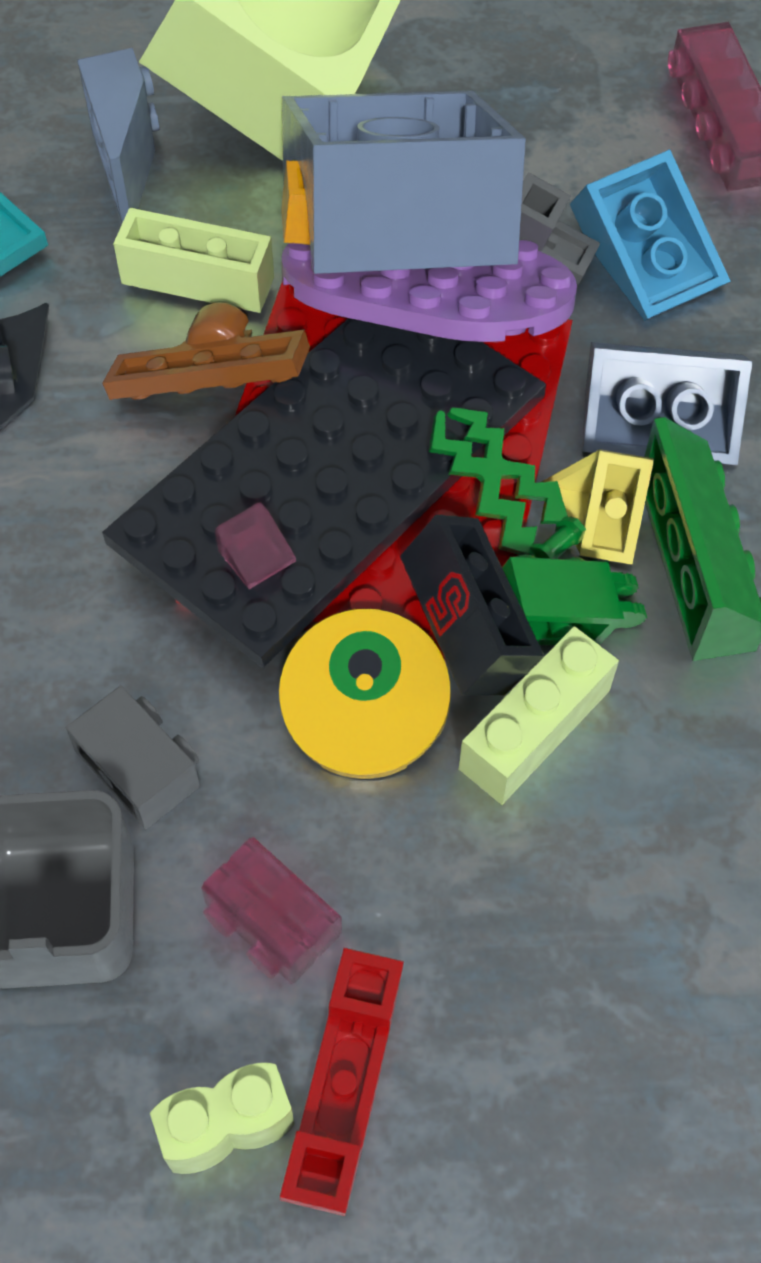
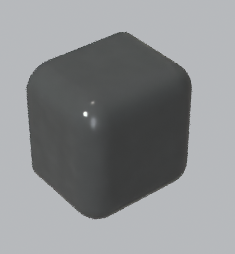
[0,790,134,989]

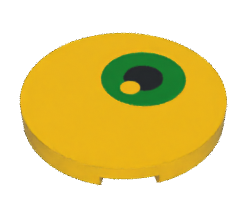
[279,609,451,779]

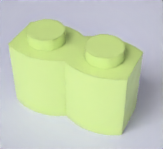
[150,1063,295,1174]

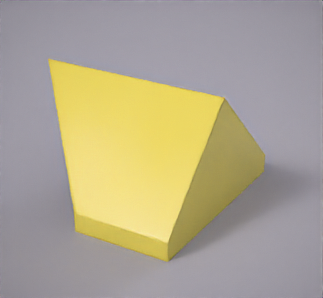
[541,449,654,565]

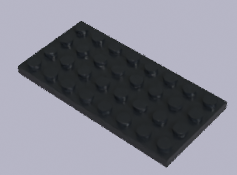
[102,318,546,668]

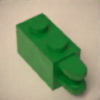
[502,555,647,645]

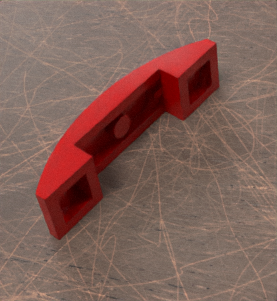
[279,948,404,1216]

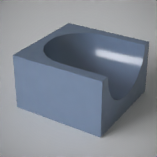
[282,91,526,274]

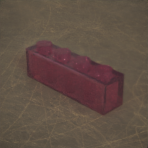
[668,22,761,192]

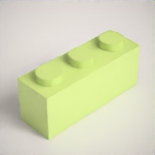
[113,208,274,313]
[458,626,619,805]

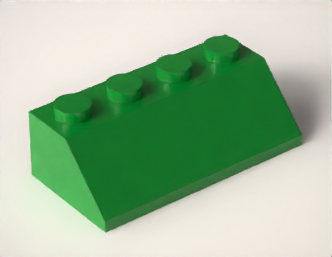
[644,417,761,661]

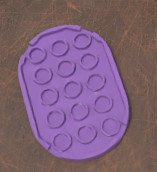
[282,240,577,342]

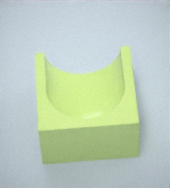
[139,0,401,161]

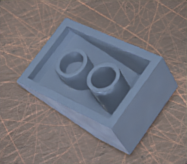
[77,48,160,223]

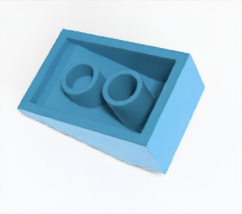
[569,149,731,321]

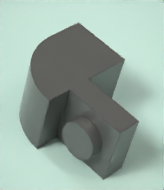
[519,172,600,286]

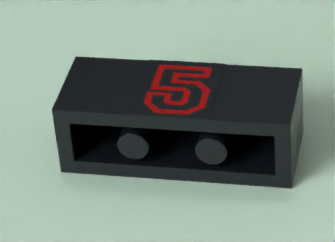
[400,515,544,695]

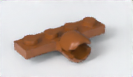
[102,302,310,400]

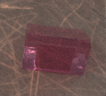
[215,502,296,589]

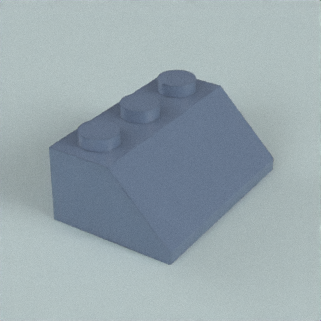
[582,342,752,465]

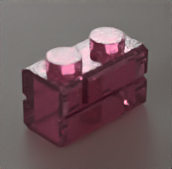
[201,837,342,984]

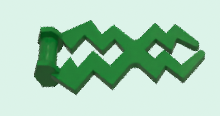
[429,408,586,559]

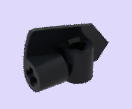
[0,303,49,431]

